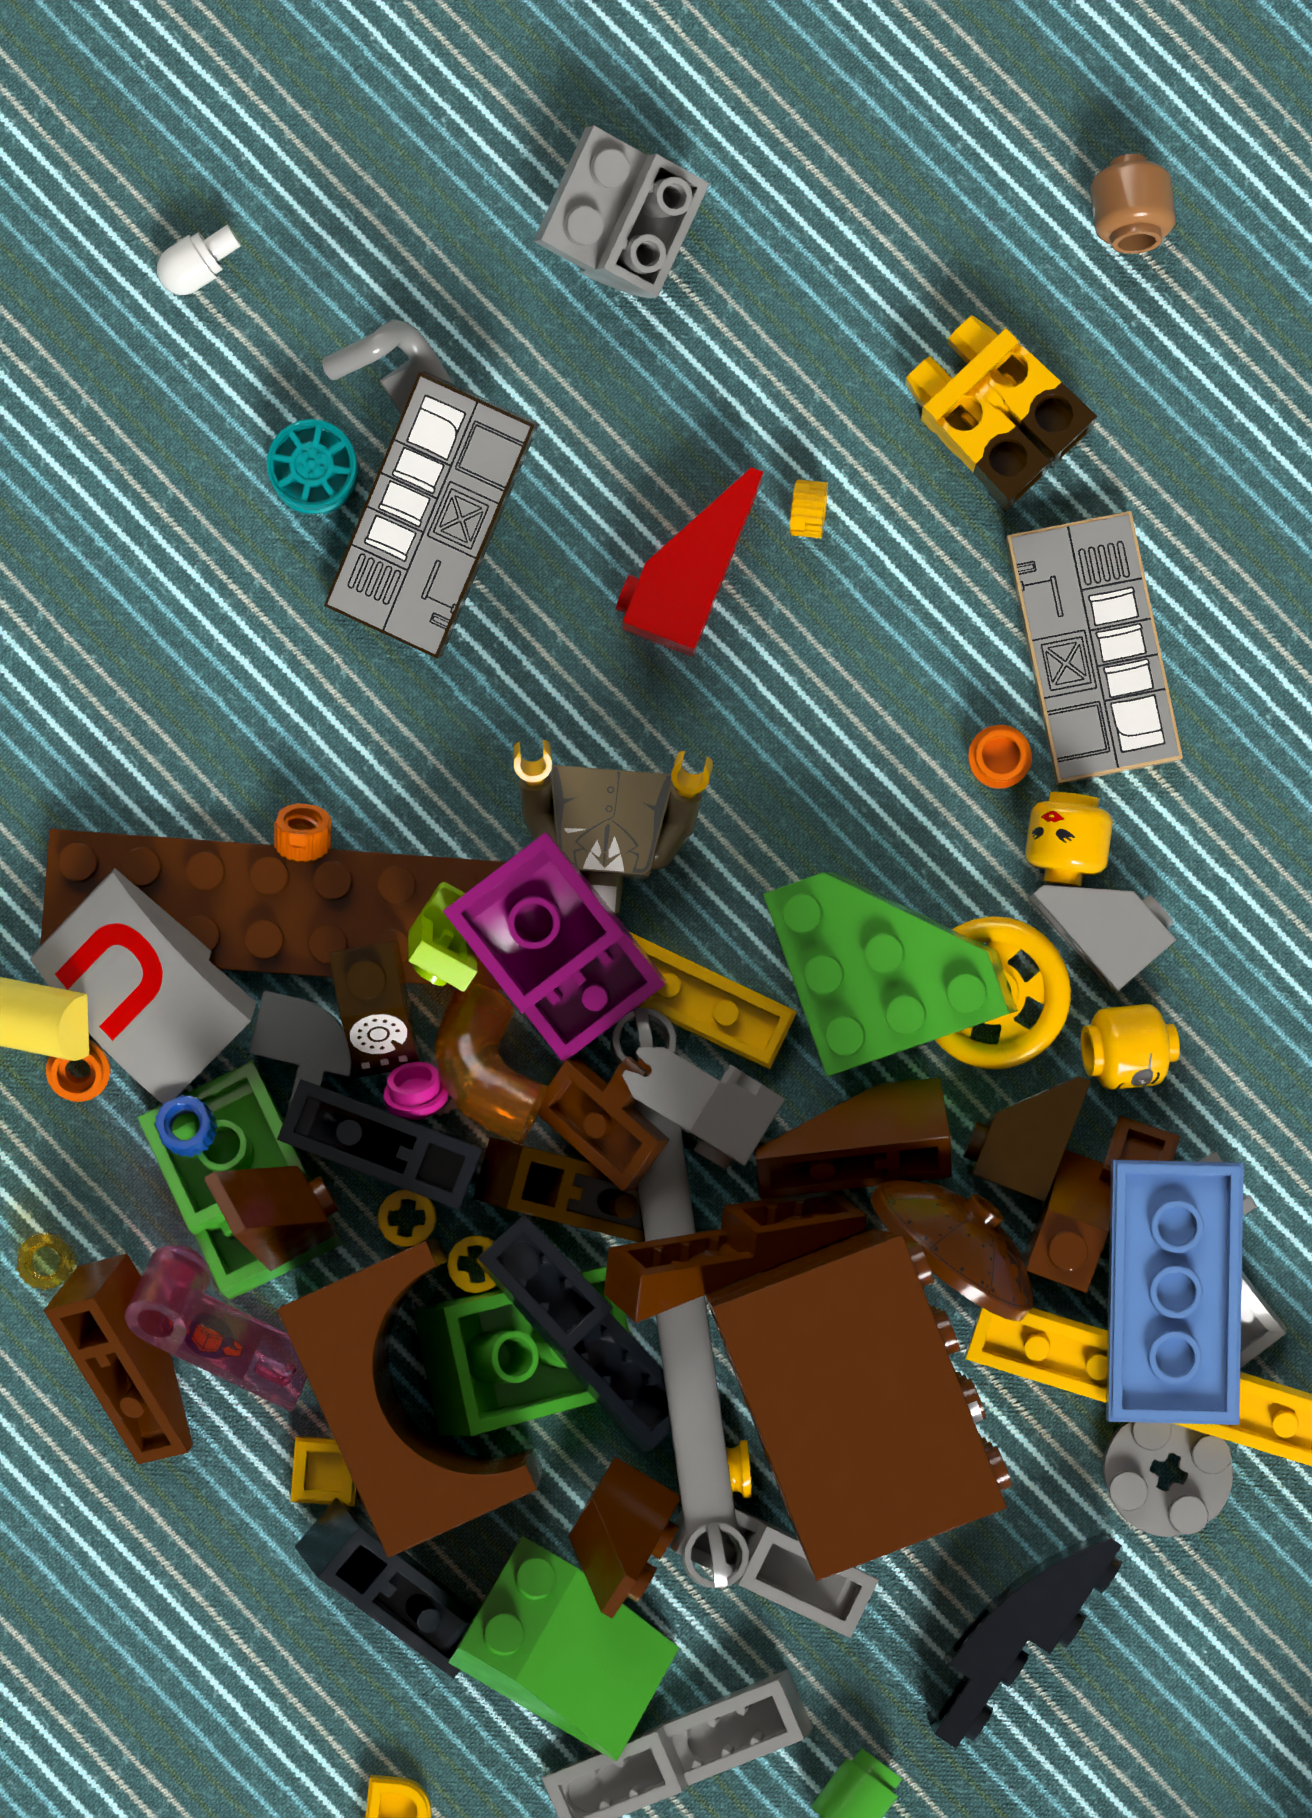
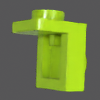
[408,882,478,992]

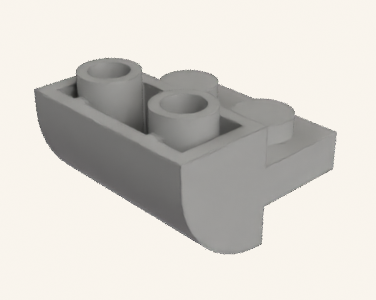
[533,125,710,298]

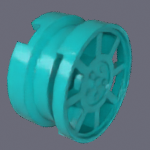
[267,419,359,515]

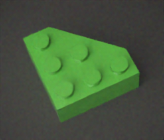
[763,872,1018,1077]

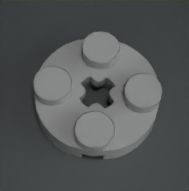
[1102,1422,1233,1537]

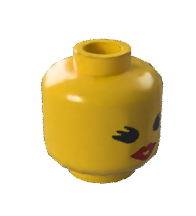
[1025,792,1113,887]

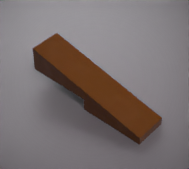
[604,1191,867,1323]

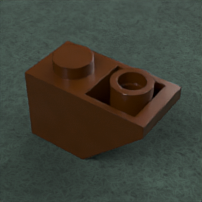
[568,1457,681,1619]

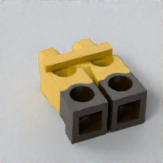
[905,315,1097,512]

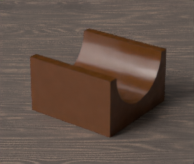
[277,1237,543,1558]

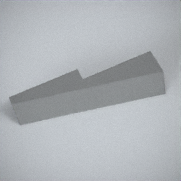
[542,1669,813,1818]

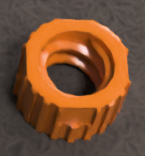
[274,803,331,862]

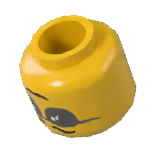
[1081,1004,1180,1090]

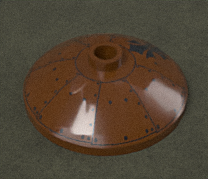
[871,1180,1033,1321]

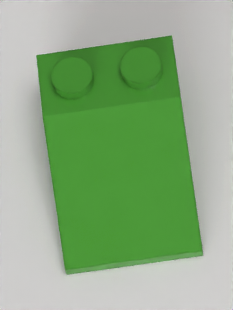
[413,1266,630,1436]
[448,1536,679,1761]

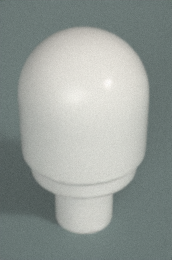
[157,224,242,295]

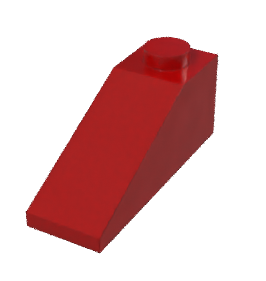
[615,467,763,657]

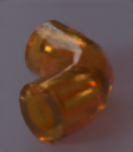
[434,982,547,1144]

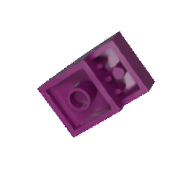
[443,831,667,1063]

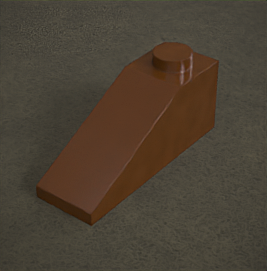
[755,1077,952,1199]
[204,1166,339,1271]
[43,1253,193,1464]

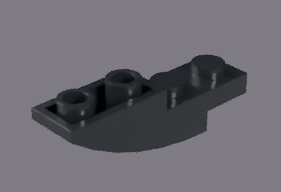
[930,1533,1122,1748]

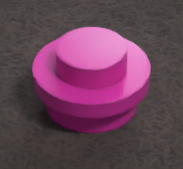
[383,1062,449,1120]

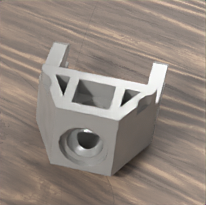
[622,1047,785,1170]

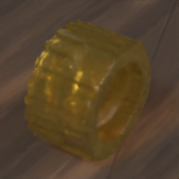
[16,1232,77,1290]

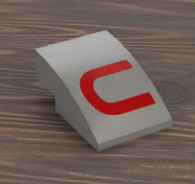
[30,868,257,1105]

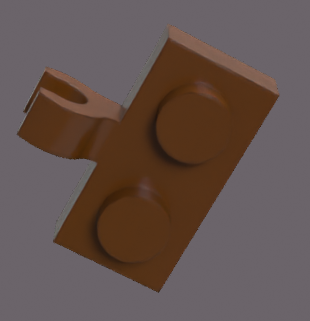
[532,1057,670,1192]

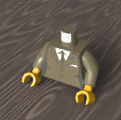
[513,740,713,914]

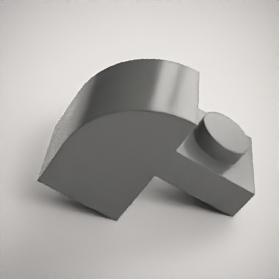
[249,990,355,1109]

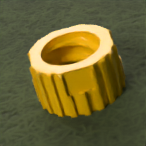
[790,479,828,539]

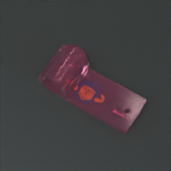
[124,1245,307,1412]

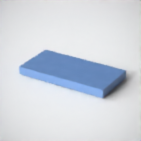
[1106,1160,1244,1425]

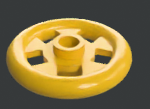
[935,916,1071,1069]

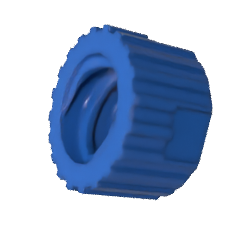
[155,1094,218,1157]

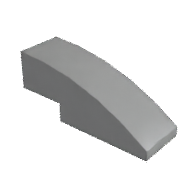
[668,1505,879,1638]

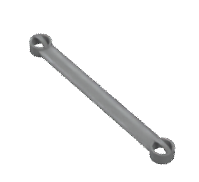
[610,1008,749,1588]

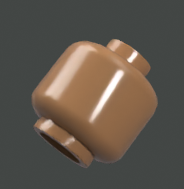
[1090,154,1176,254]

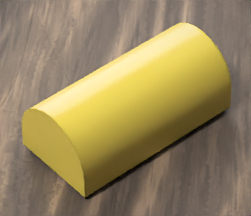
[0,977,89,1061]

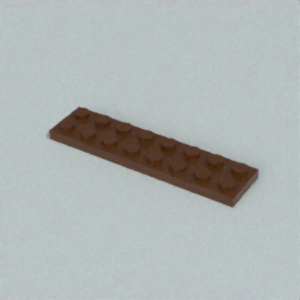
[40,829,506,990]

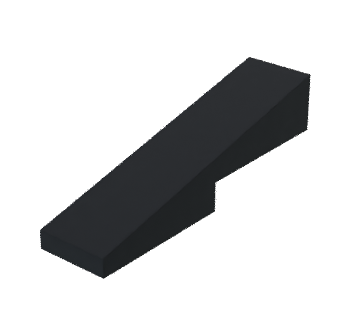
[476,1214,671,1453]

